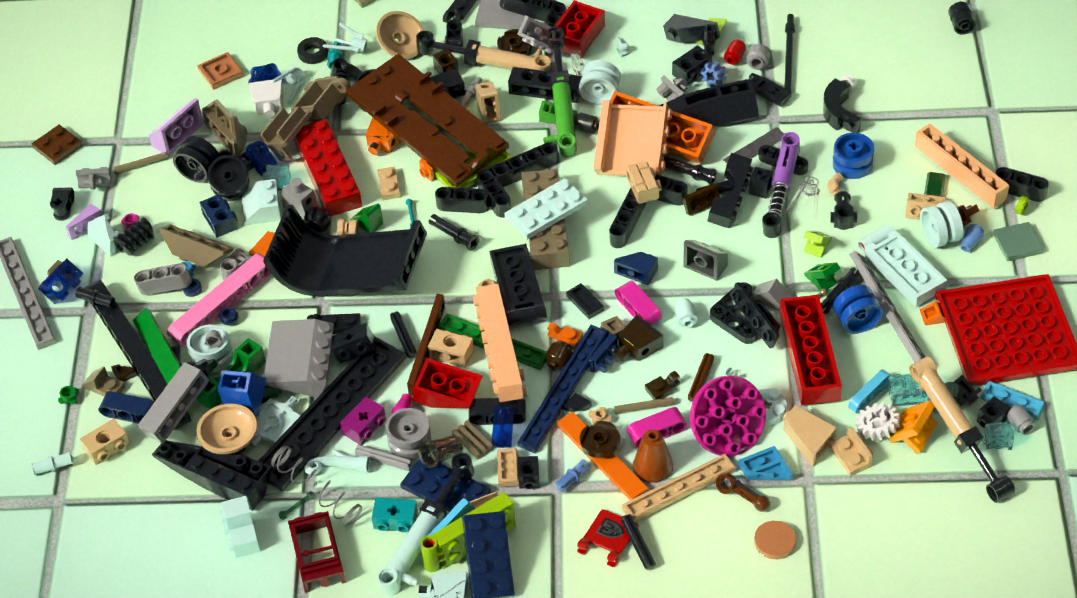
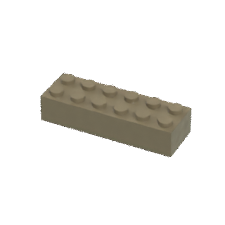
[521,169,570,270]

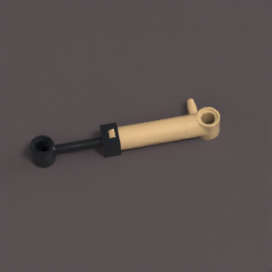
[416,30,551,72]
[909,356,1015,503]

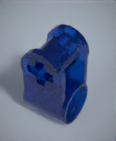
[248,63,284,83]
[246,141,278,177]

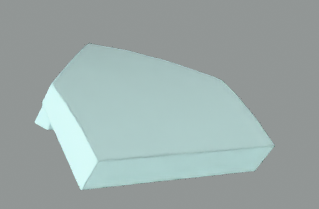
[87,213,119,256]

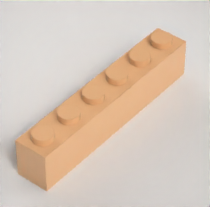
[915,123,1009,209]

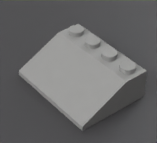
[264,319,334,398]

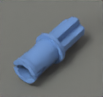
[555,459,591,492]

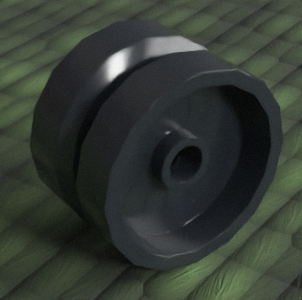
[173,136,220,183]
[207,155,250,201]

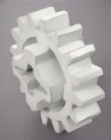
[855,403,900,441]

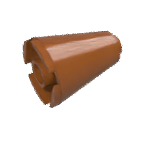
[633,430,673,483]

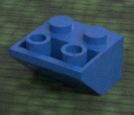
[217,370,266,417]

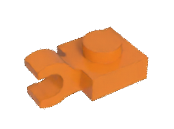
[547,322,583,351]

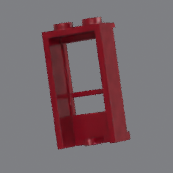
[288,511,346,593]

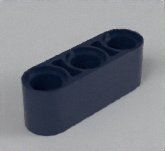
[98,391,155,424]

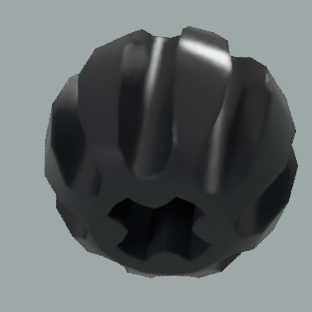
[303,207,331,233]

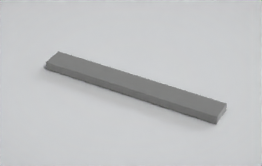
[0,237,56,350]
[849,251,925,363]

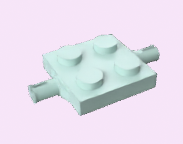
[249,396,301,448]

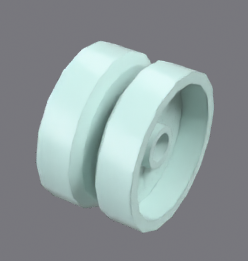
[579,60,621,105]
[920,201,963,248]
[187,324,233,374]

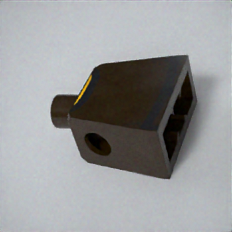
[616,315,663,361]

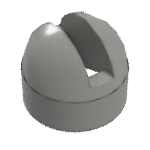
[205,330,222,347]

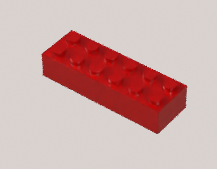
[294,119,362,217]
[779,294,842,406]

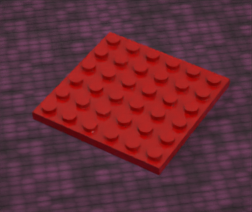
[935,274,1077,386]

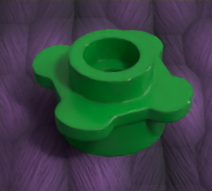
[58,385,79,404]

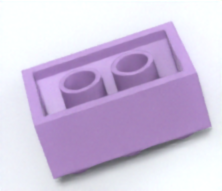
[149,98,204,156]

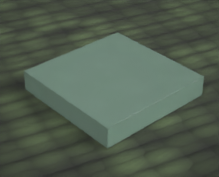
[993,222,1044,261]

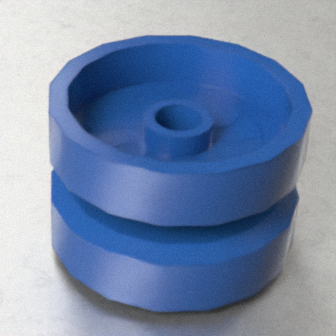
[832,132,874,179]
[833,285,884,334]

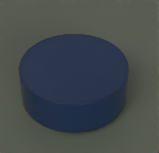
[182,278,202,297]

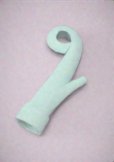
[304,450,371,475]

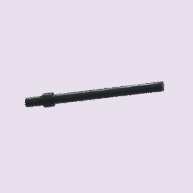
[784,14,795,91]

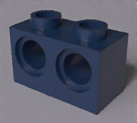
[199,194,238,238]

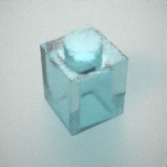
[263,164,291,190]

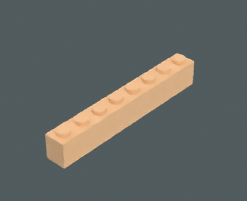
[473,284,523,402]

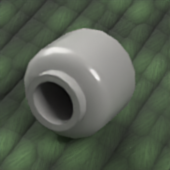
[746,44,771,70]

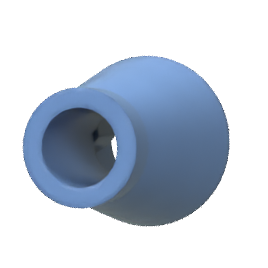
[960,224,984,252]

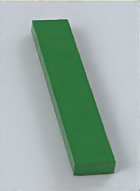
[133,308,181,384]
[438,314,547,371]

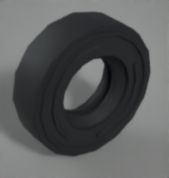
[297,37,328,64]

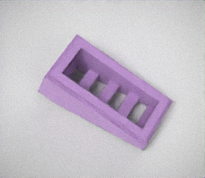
[66,204,102,240]

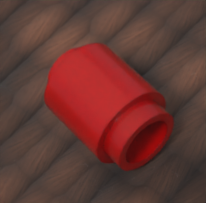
[724,39,746,65]

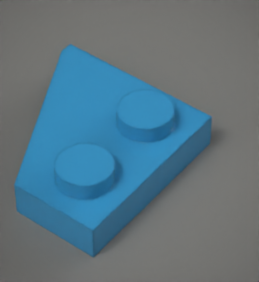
[738,446,793,480]

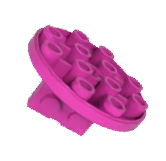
[690,375,766,457]

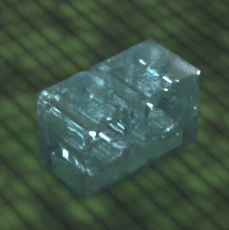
[888,374,931,407]

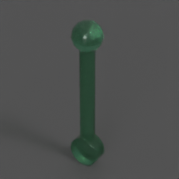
[279,491,315,520]

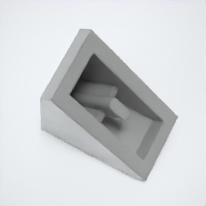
[751,279,792,311]

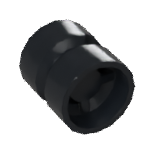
[948,1,976,35]

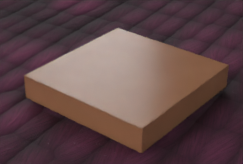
[197,52,244,90]

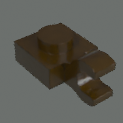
[644,371,680,400]

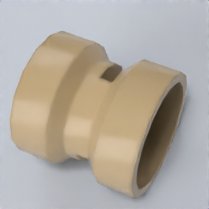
[337,219,359,235]

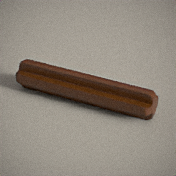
[688,353,714,401]

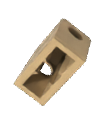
[475,81,501,124]

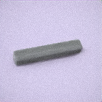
[354,444,412,471]

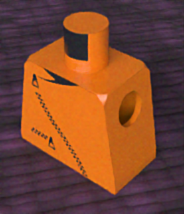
[366,117,401,155]

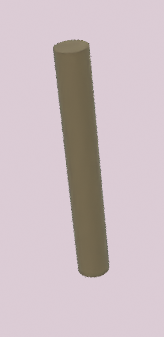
[113,152,168,174]
[614,397,674,414]

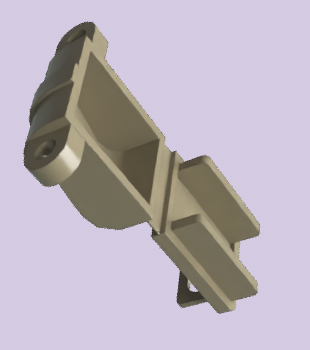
[260,76,351,161]

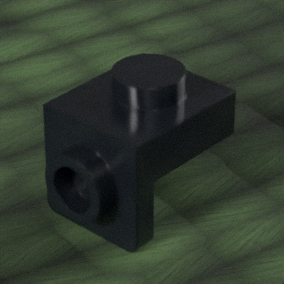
[954,375,982,406]

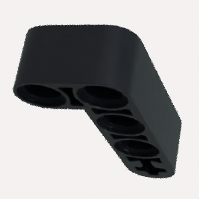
[499,0,566,27]

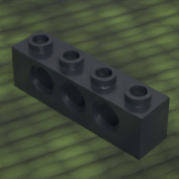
[508,67,581,103]

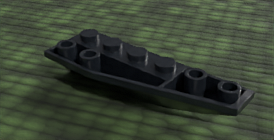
[659,79,759,126]
[152,440,272,511]

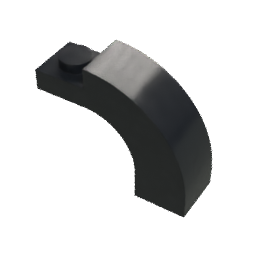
[823,78,861,133]

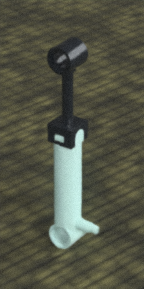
[377,453,474,596]

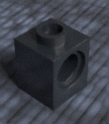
[749,166,773,199]
[976,396,1010,433]
[518,456,540,489]

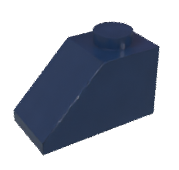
[614,252,658,285]

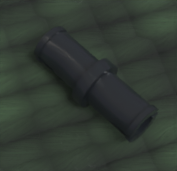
[702,24,716,57]
[75,286,115,309]

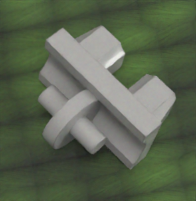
[656,75,688,101]
[76,167,112,190]

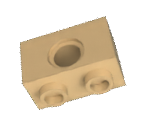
[428,329,474,368]
[80,418,130,465]

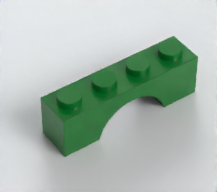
[197,338,266,410]

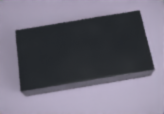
[566,283,604,319]

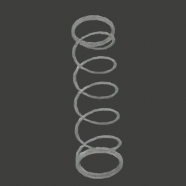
[271,445,362,527]

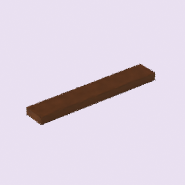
[407,294,445,396]

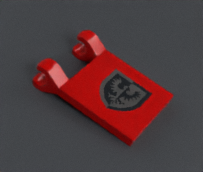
[577,509,639,567]

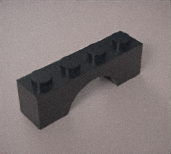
[707,152,754,228]

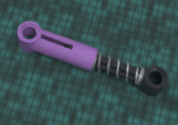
[762,132,800,238]

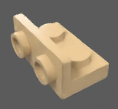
[905,192,946,220]
[829,427,873,477]

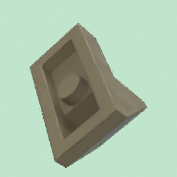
[82,366,125,396]

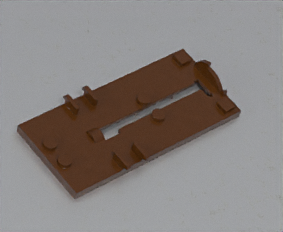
[346,53,509,187]

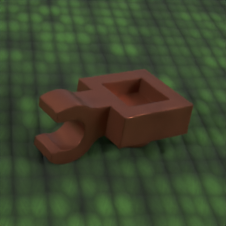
[956,204,980,226]

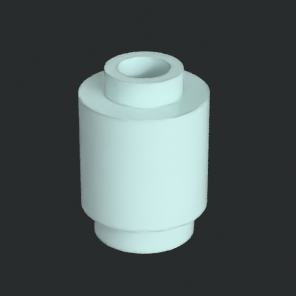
[675,298,697,328]

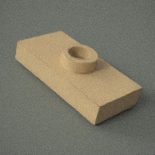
[497,448,519,487]

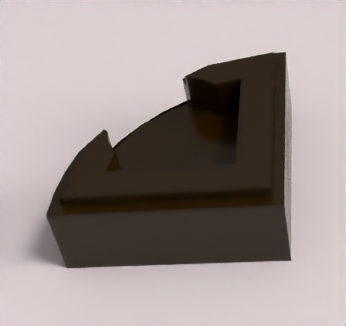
[111,364,137,382]

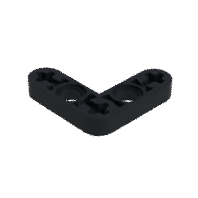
[710,282,757,344]

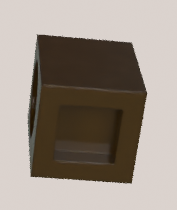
[432,48,459,74]

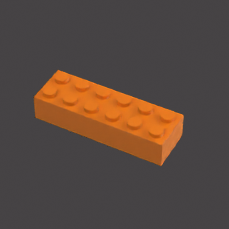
[610,91,716,165]

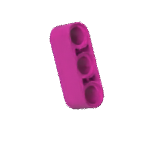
[615,280,662,325]
[626,407,687,448]

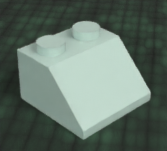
[242,179,281,225]

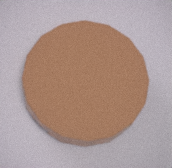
[754,520,796,560]

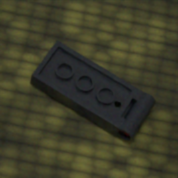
[489,243,547,326]

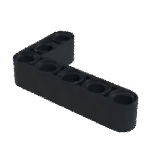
[477,142,558,218]
[609,174,688,248]

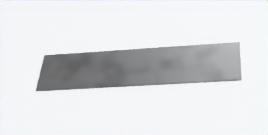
[723,127,784,163]

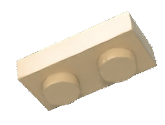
[377,166,401,201]

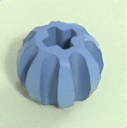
[700,61,727,87]

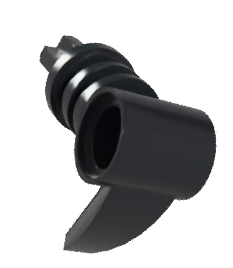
[330,58,362,106]

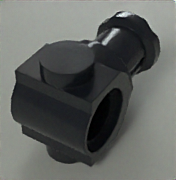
[830,191,857,230]

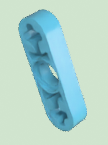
[848,369,892,414]

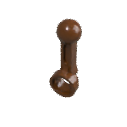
[716,473,770,512]

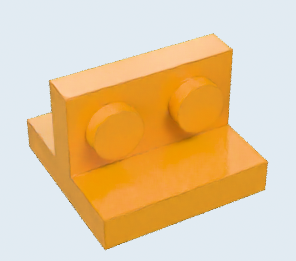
[887,400,938,453]

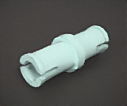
[30,452,73,476]

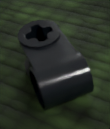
[445,19,463,47]
[50,187,75,221]

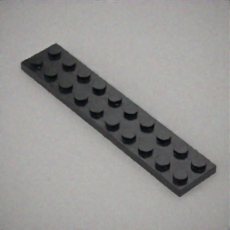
[258,337,406,492]

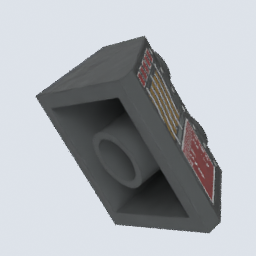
[683,240,728,281]

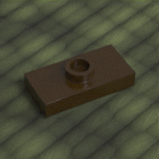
[682,184,720,215]

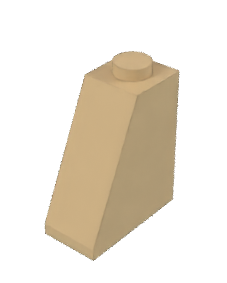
[783,405,836,466]

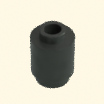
[574,113,600,134]

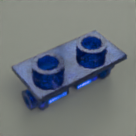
[492,406,514,448]

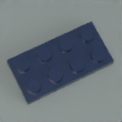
[400,455,491,512]
[462,511,515,598]

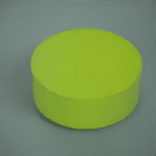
[1015,195,1030,215]

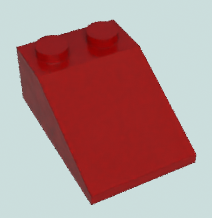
[412,358,483,409]

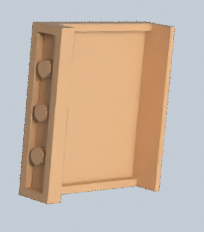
[593,100,672,176]

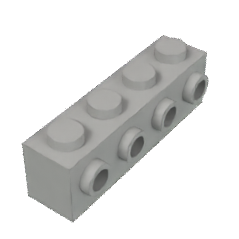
[138,362,209,444]

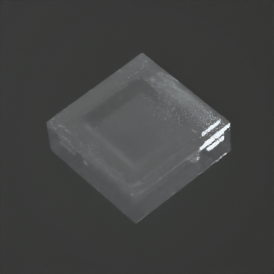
[571,53,584,76]

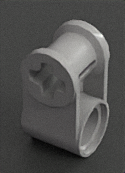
[220,248,252,280]

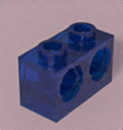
[38,258,84,304]

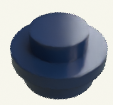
[219,307,239,325]

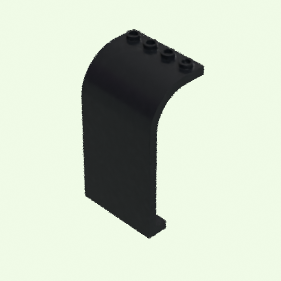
[263,205,427,296]

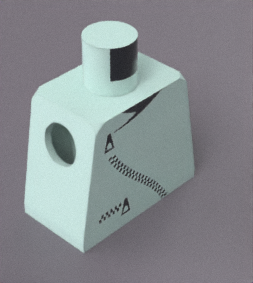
[418,571,468,598]

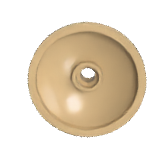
[375,11,424,59]
[196,404,257,454]

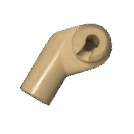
[827,173,843,196]

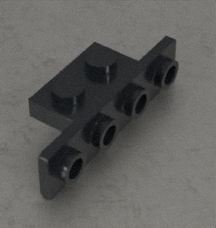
[730,282,781,349]

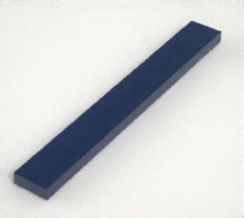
[517,324,608,454]

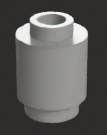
[1006,405,1035,435]

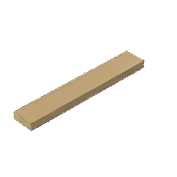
[621,454,736,522]

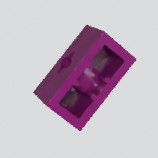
[340,397,386,445]

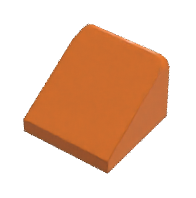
[919,301,945,326]

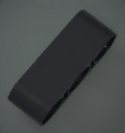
[995,167,1049,202]
[435,187,489,214]
[468,398,526,425]

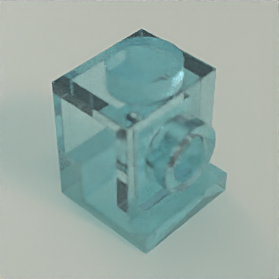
[981,422,1014,450]

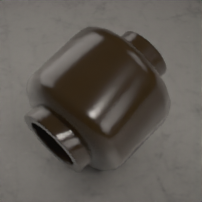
[544,341,573,371]

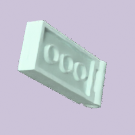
[857,224,947,307]

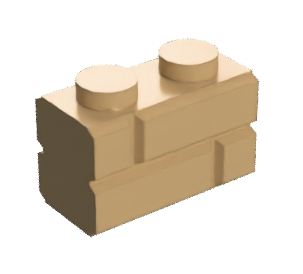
[626,161,661,204]

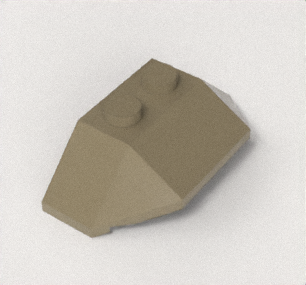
[202,99,247,157]
[160,224,233,267]

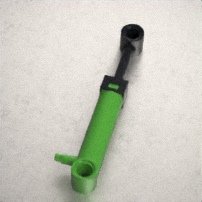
[543,26,577,157]

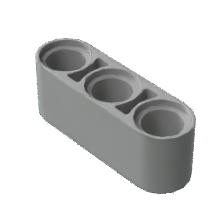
[134,263,192,295]

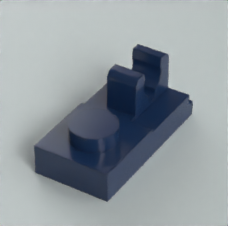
[589,333,619,373]

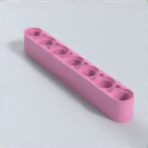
[167,253,271,346]

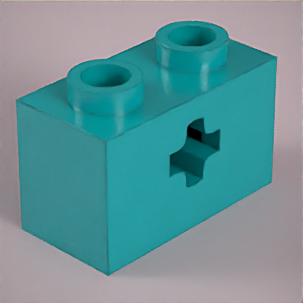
[371,497,418,533]

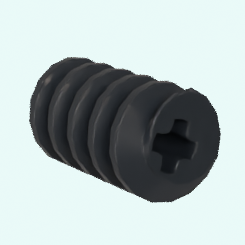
[114,217,154,256]

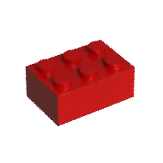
[555,0,605,58]

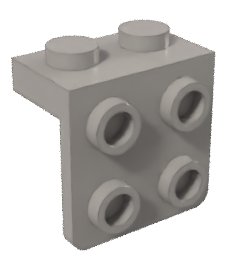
[517,15,554,55]

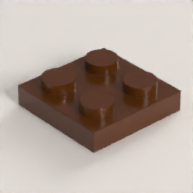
[31,124,83,165]

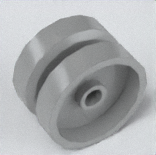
[386,408,432,460]

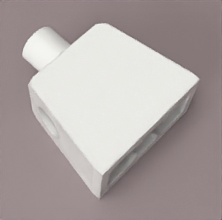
[248,79,284,118]

